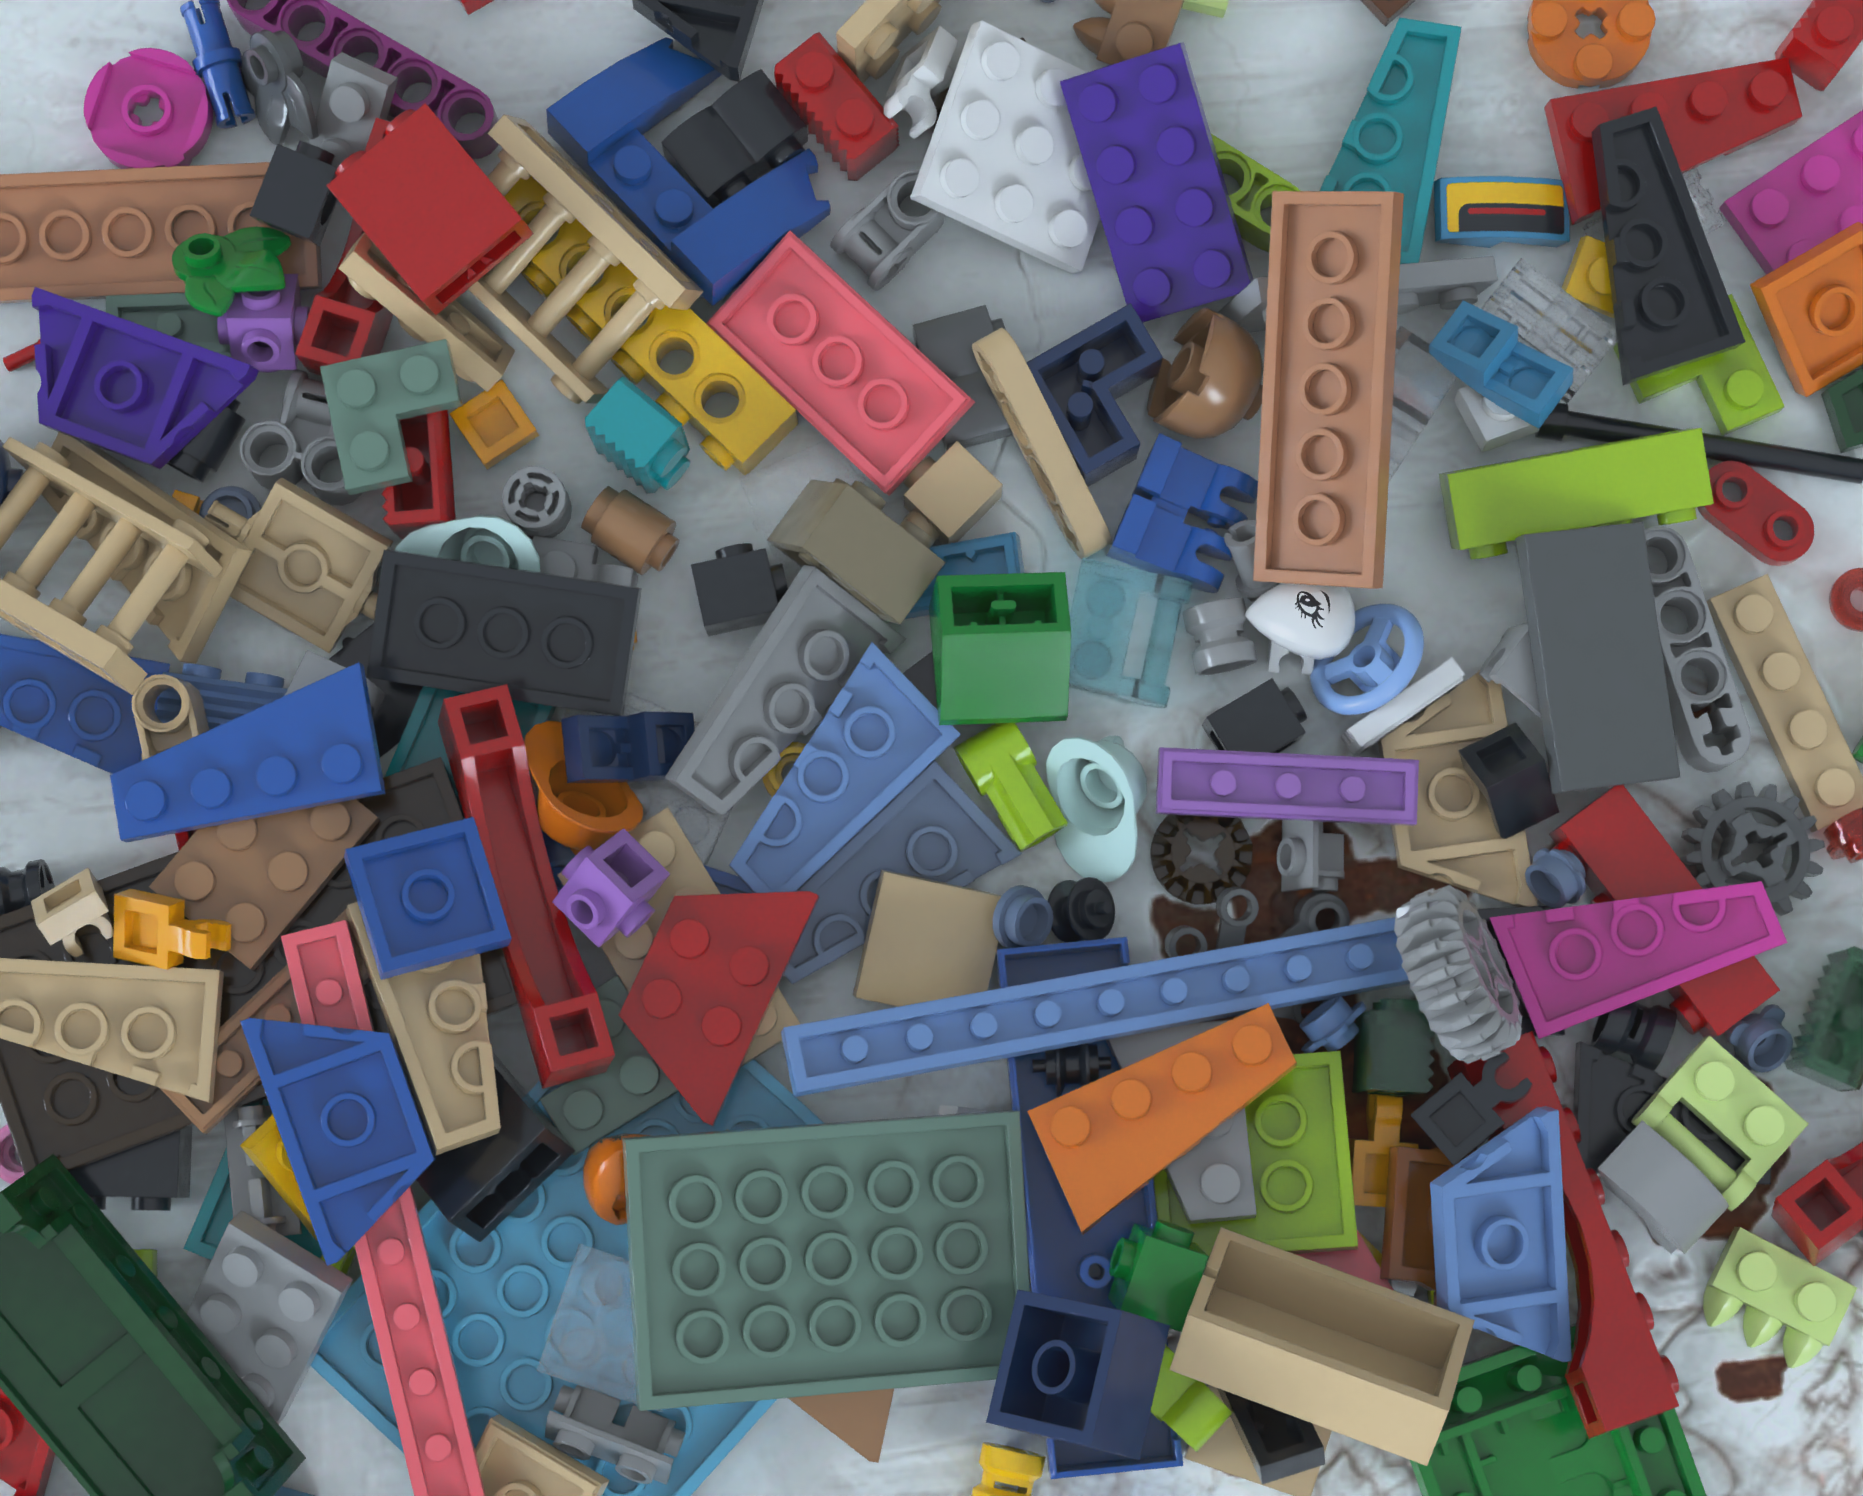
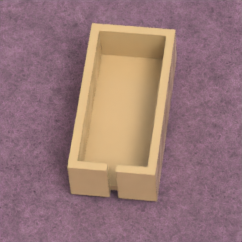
[1170,1227,1475,1466]

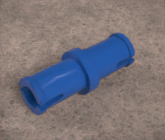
[180,0,256,129]

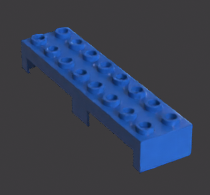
[996,937,1183,1479]

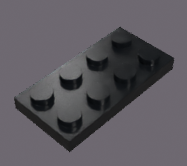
[366,549,642,716]

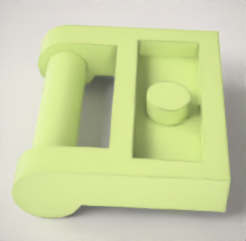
[1631,1035,1809,1211]

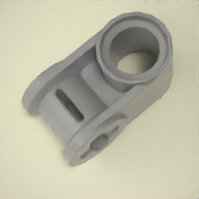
[830,169,945,291]

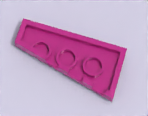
[1490,881,1788,1039]

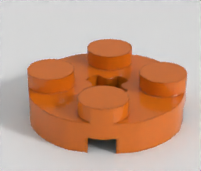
[1527,0,1656,89]

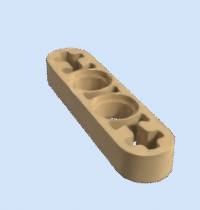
[972,327,1112,559]

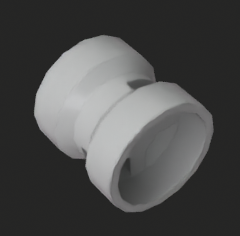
[502,466,572,539]
[1182,598,1258,675]

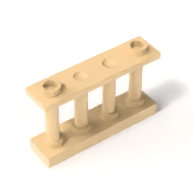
[468,114,704,404]
[0,437,223,695]

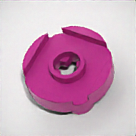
[84,48,213,169]

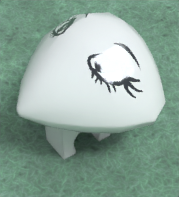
[1245,583,1355,675]

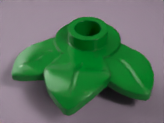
[172,226,291,317]

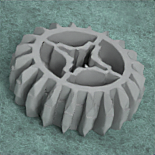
[1394,885,1522,1064]

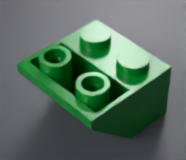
[929,572,1071,725]

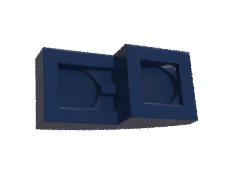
[561,711,695,783]

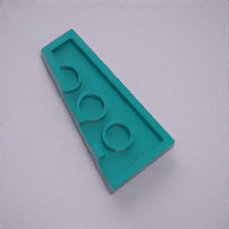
[1319,18,1462,264]

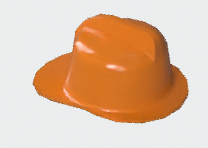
[524,721,643,856]

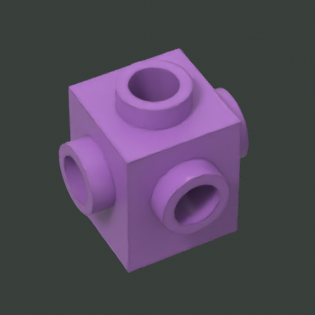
[217,274,310,373]
[552,828,670,948]

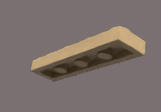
[1707,574,1863,833]

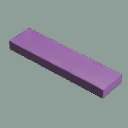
[1156,747,1419,826]

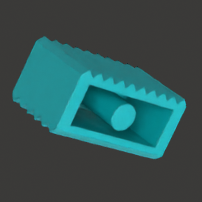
[585,376,690,494]

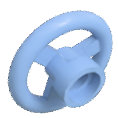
[1310,604,1424,715]

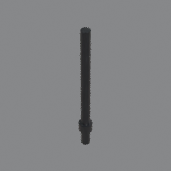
[1535,403,1863,484]

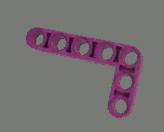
[227,0,499,159]

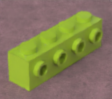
[1439,428,1714,560]

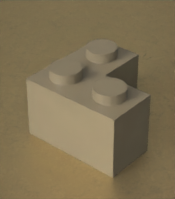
[767,478,946,624]

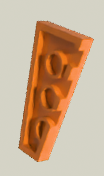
[1027,1003,1297,1235]

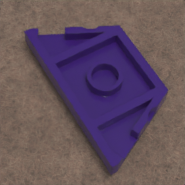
[32,287,259,469]

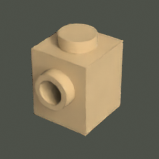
[904,441,1003,545]

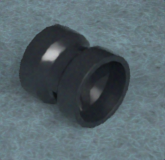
[1591,1001,1677,1071]

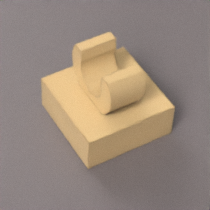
[31,868,114,958]

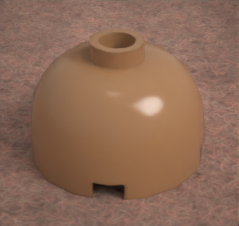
[1147,308,1263,439]

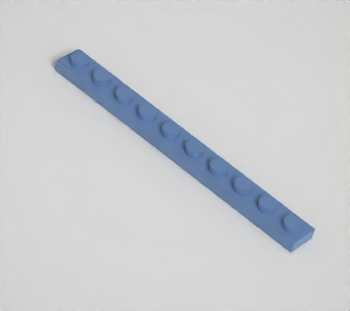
[781,917,1410,1097]

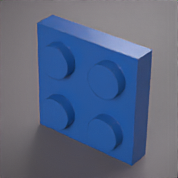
[344,817,512,980]

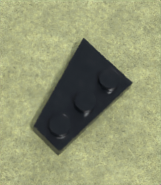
[1573,1041,1771,1185]

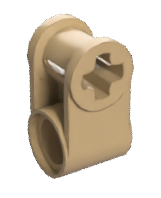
[132,674,209,760]

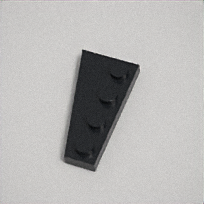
[1591,106,1745,385]

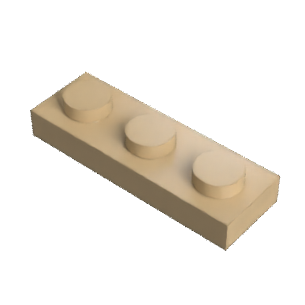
[338,232,515,392]

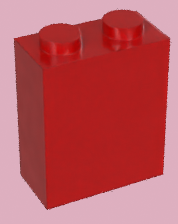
[326,103,534,315]

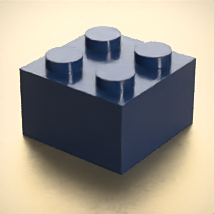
[986,1289,1170,1460]

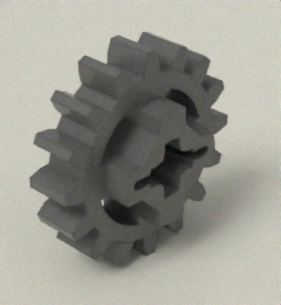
[1680,782,1825,916]

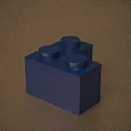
[1026,303,1163,486]

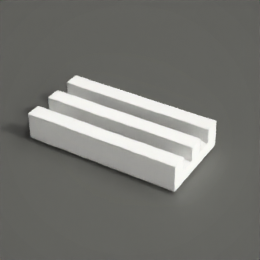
[1341,657,1465,755]

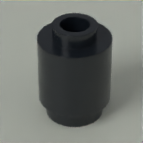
[167,399,246,483]

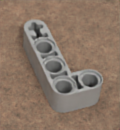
[1644,526,1751,773]

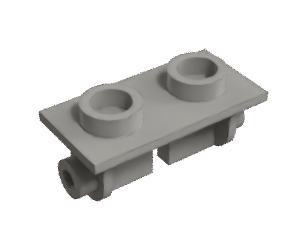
[1277,820,1345,892]
[224,1105,302,1236]
[545,1383,686,1485]

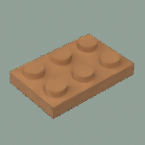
[149,799,380,971]

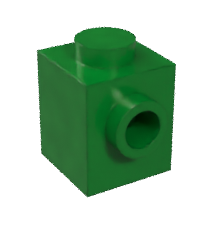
[1108,1220,1209,1332]

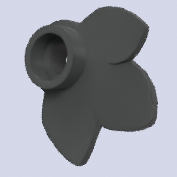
[241,30,319,145]

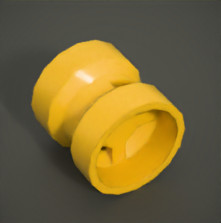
[971,1442,1046,1496]

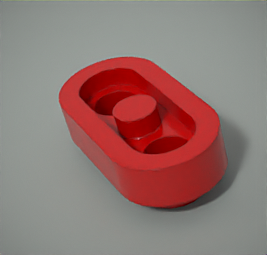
[1697,461,1814,566]

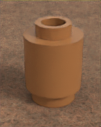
[581,486,680,575]

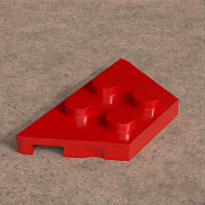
[619,891,820,1126]

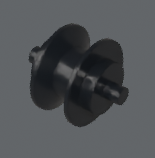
[1048,877,1115,943]
[1032,1043,1111,1098]

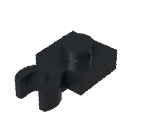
[1411,1051,1532,1165]

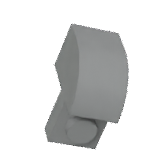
[1598,1121,1729,1254]

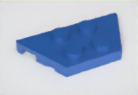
[240,1018,436,1266]

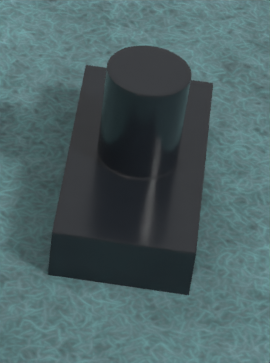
[1217,1388,1325,1485]

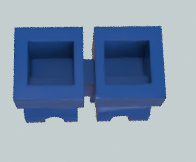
[1106,433,1258,593]

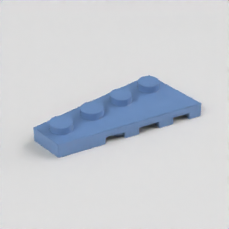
[729,642,961,893]

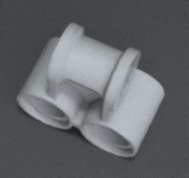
[239,370,362,506]

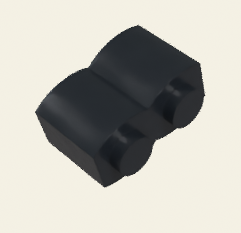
[661,69,808,209]

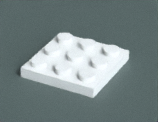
[910,20,1100,274]

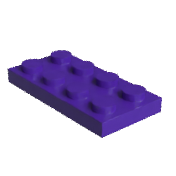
[1060,42,1254,323]

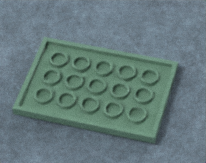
[622,1110,1030,1411]

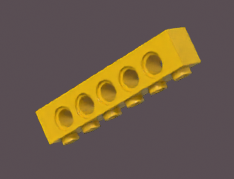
[504,176,798,477]

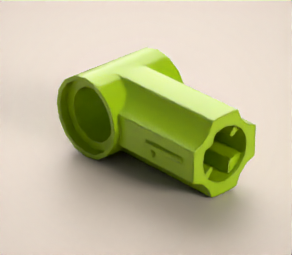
[953,723,1068,852]

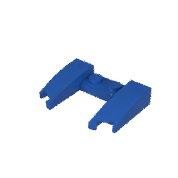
[546,37,831,306]

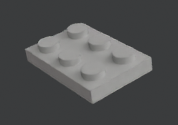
[187,1210,353,1424]

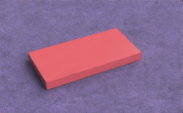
[706,231,975,496]

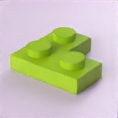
[1613,294,1785,436]

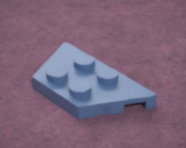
[1430,1106,1572,1362]

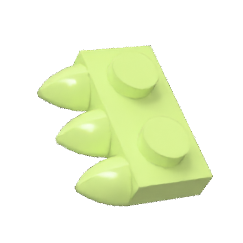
[1703,1227,1857,1369]

